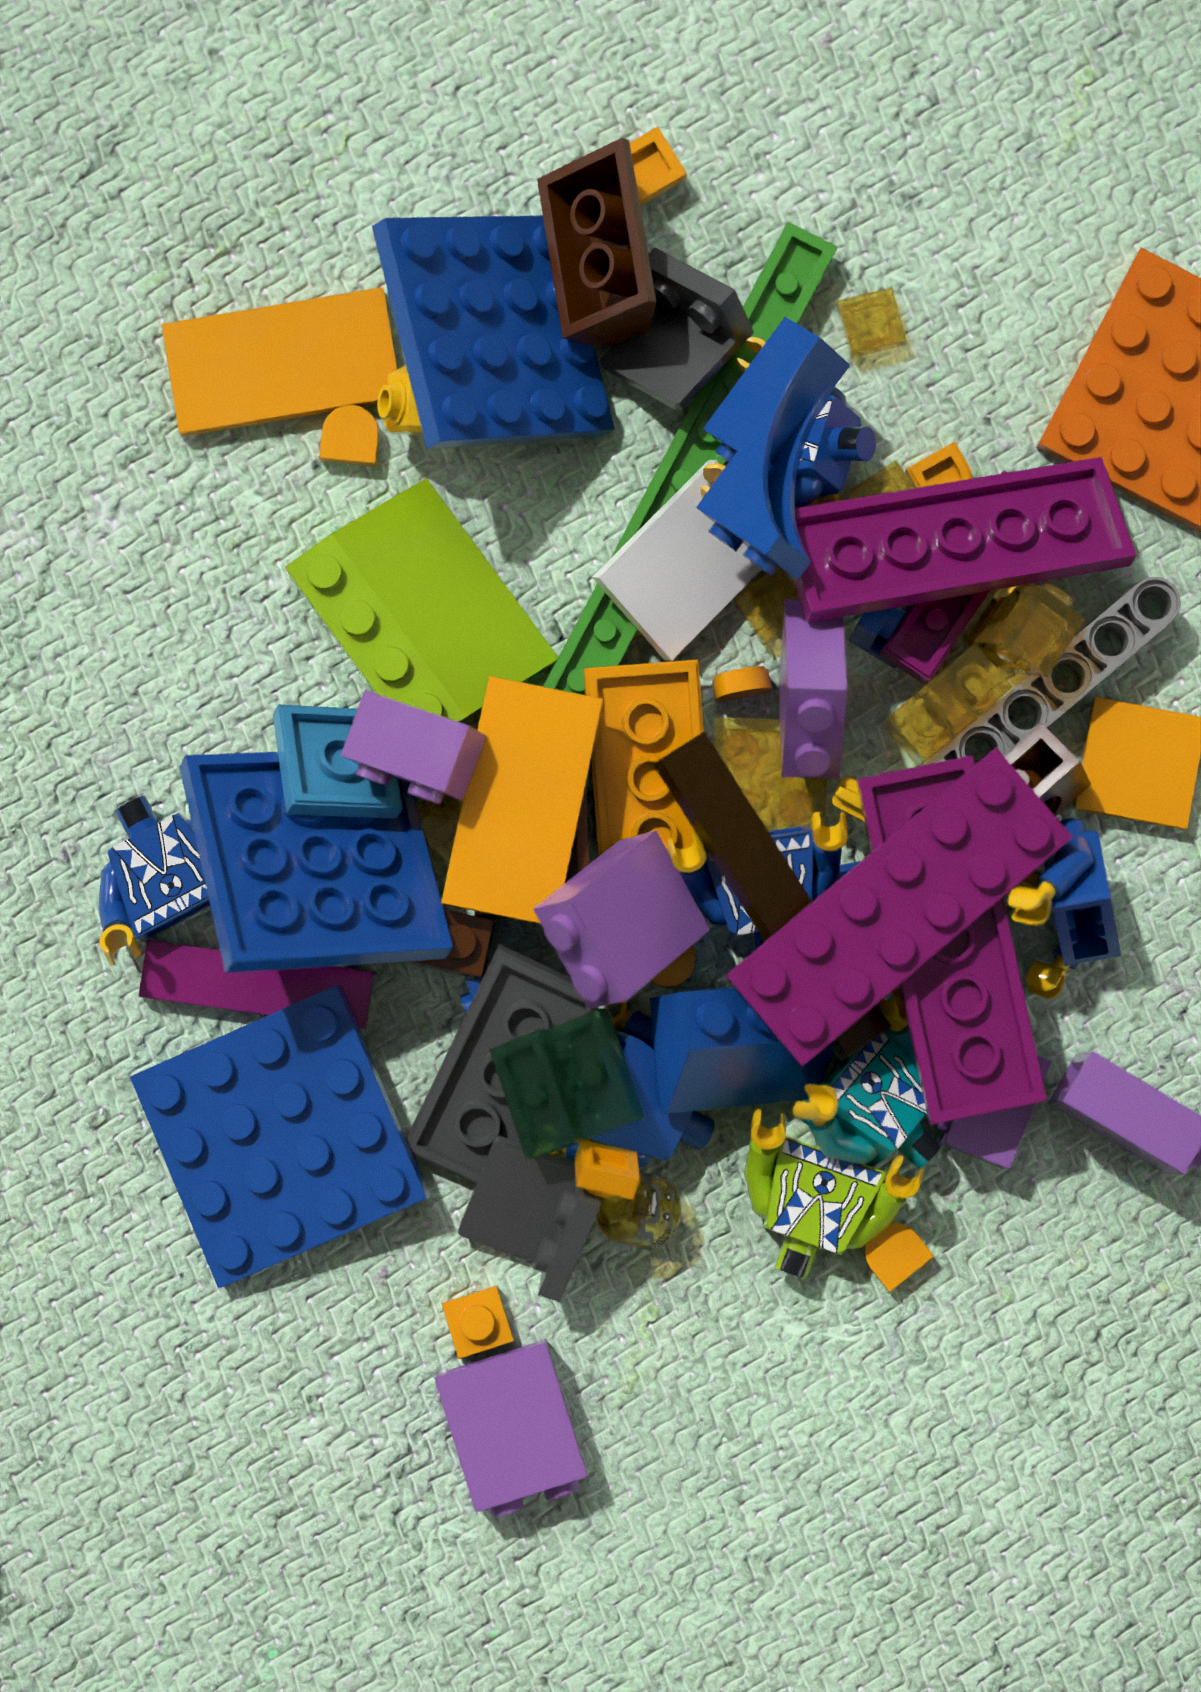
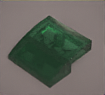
[490,1008,645,1160]

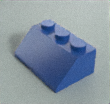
[649,988,834,1114]

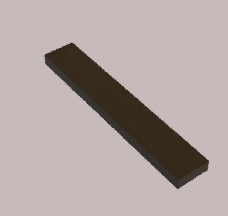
[653,731,891,1060]

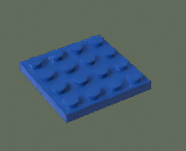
[372,216,615,449]
[179,752,453,973]
[130,985,431,1289]

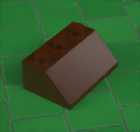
[537,138,656,349]

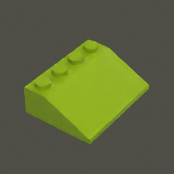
[285,478,558,726]

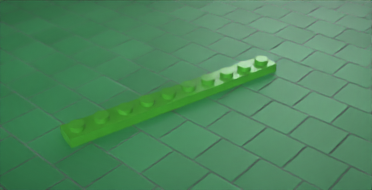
[543,221,838,695]

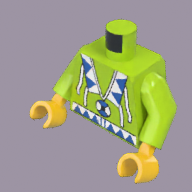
[744,1109,925,1280]

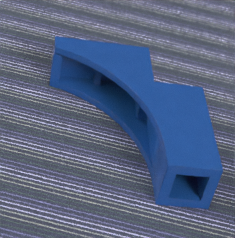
[696,317,850,580]

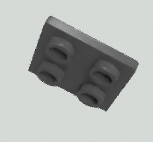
[600,247,754,411]
[458,1136,601,1303]

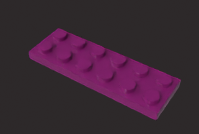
[793,457,1137,623]
[725,747,1073,1066]
[856,755,1047,1125]

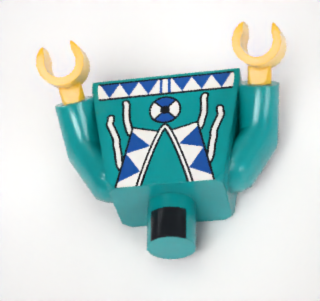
[793,987,942,1169]

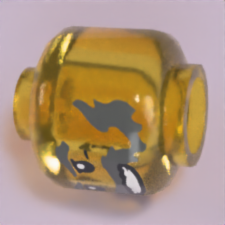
[597,1171,682,1250]

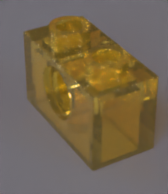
[964,583,1086,677]
[882,644,1012,766]

